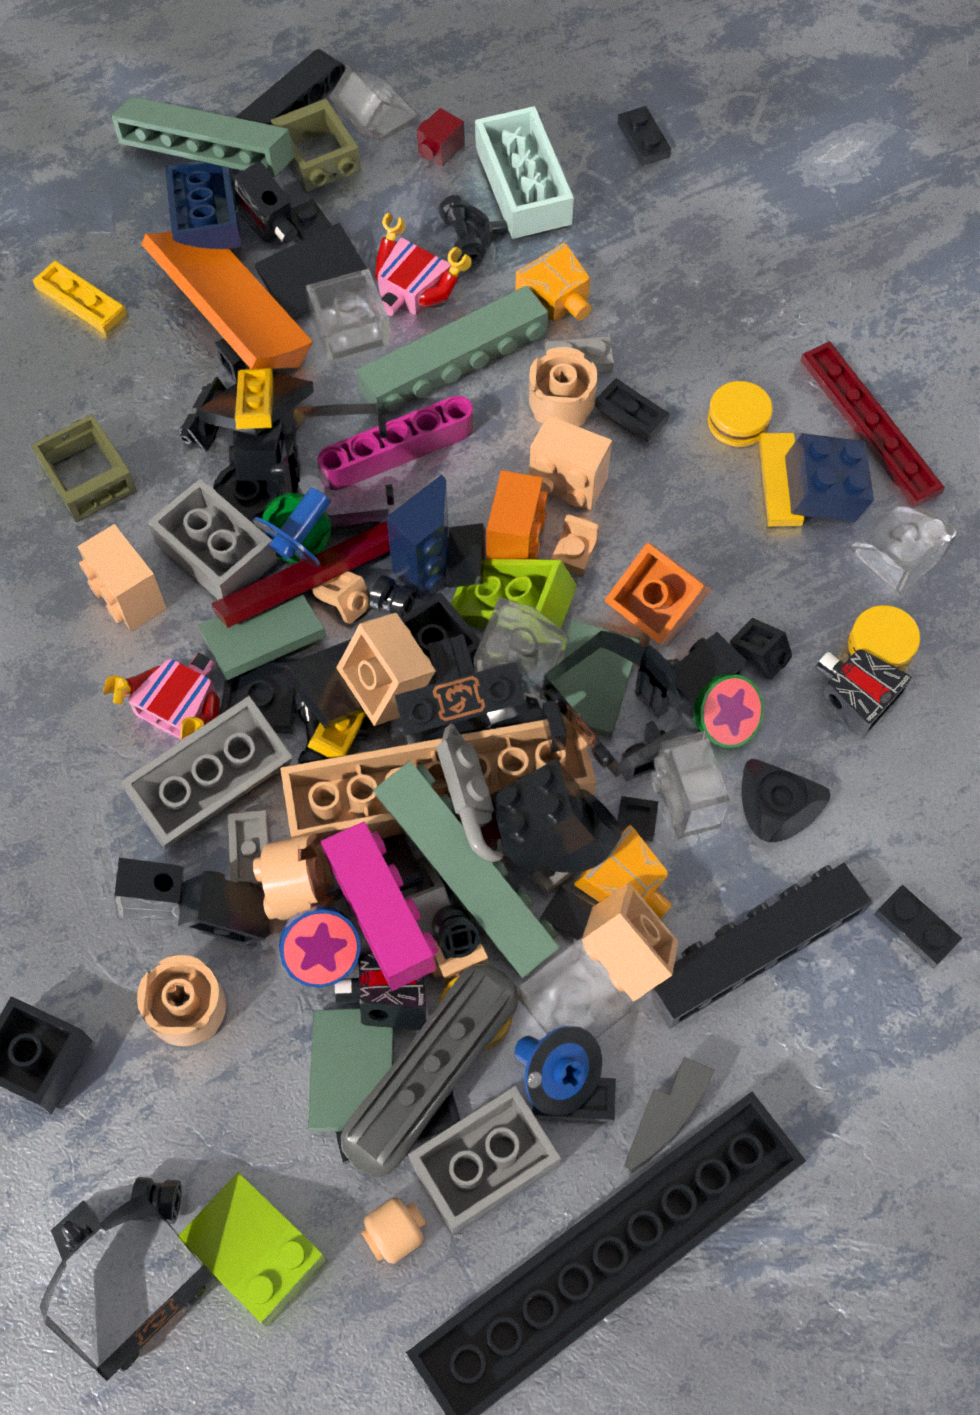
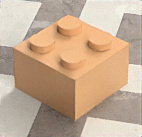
[529,415,612,510]
[77,524,167,631]
[337,613,436,726]
[582,882,679,1001]

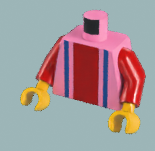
[375,213,472,316]
[102,653,220,740]

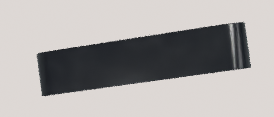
[235,49,346,125]

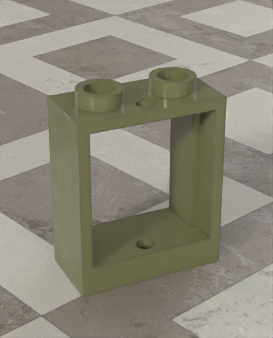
[271,99,361,192]
[31,414,137,522]

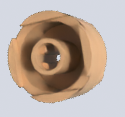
[529,347,597,426]
[253,834,334,921]
[137,955,226,1046]

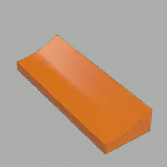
[141,231,313,369]

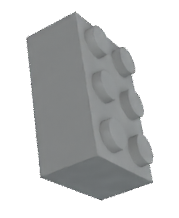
[148,478,278,600]
[408,1086,561,1236]

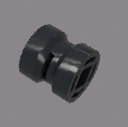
[368,575,417,618]
[432,905,480,958]
[130,1177,182,1224]

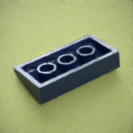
[165,161,242,249]

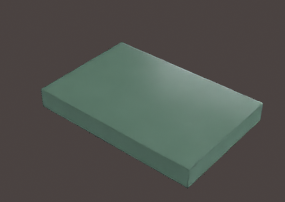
[198,593,326,680]
[545,620,640,738]
[308,1009,394,1133]

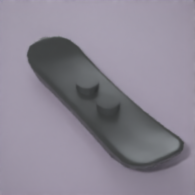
[341,963,519,1176]

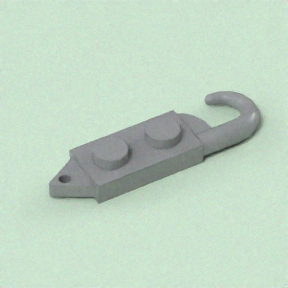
[436,723,505,862]

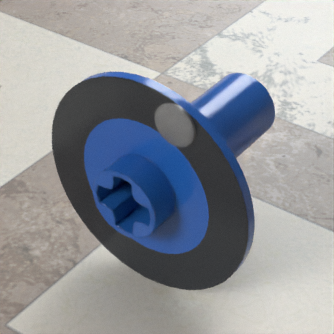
[253,487,331,567]
[514,1026,602,1116]

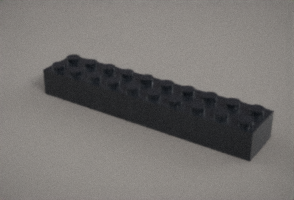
[406,1091,806,1415]

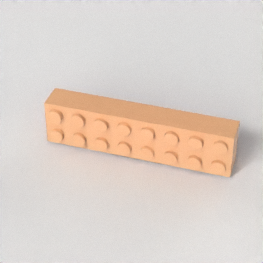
[280,713,596,844]

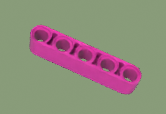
[317,396,473,490]

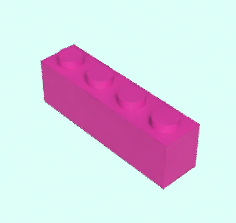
[321,821,439,991]

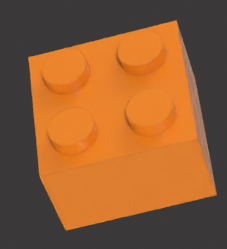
[486,470,548,559]
[604,542,712,646]

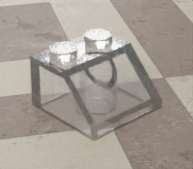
[329,66,421,141]
[848,506,958,595]
[474,597,569,701]

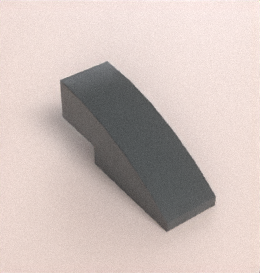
[621,1057,715,1177]

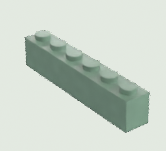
[111,96,294,177]
[356,285,548,417]
[373,760,560,978]

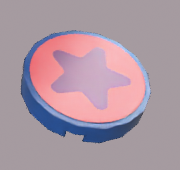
[278,906,361,988]

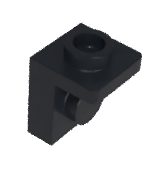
[730,618,792,679]
[621,721,671,782]

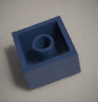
[785,433,874,522]

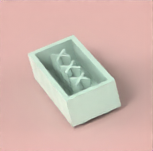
[475,106,574,239]

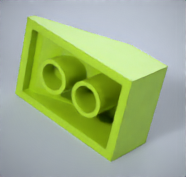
[451,559,577,644]
[179,1172,327,1327]

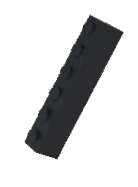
[647,862,872,1029]

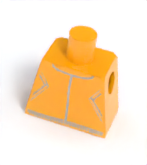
[515,243,592,321]
[574,825,672,919]

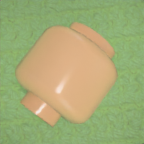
[360,1197,426,1264]

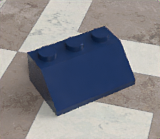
[386,475,449,600]

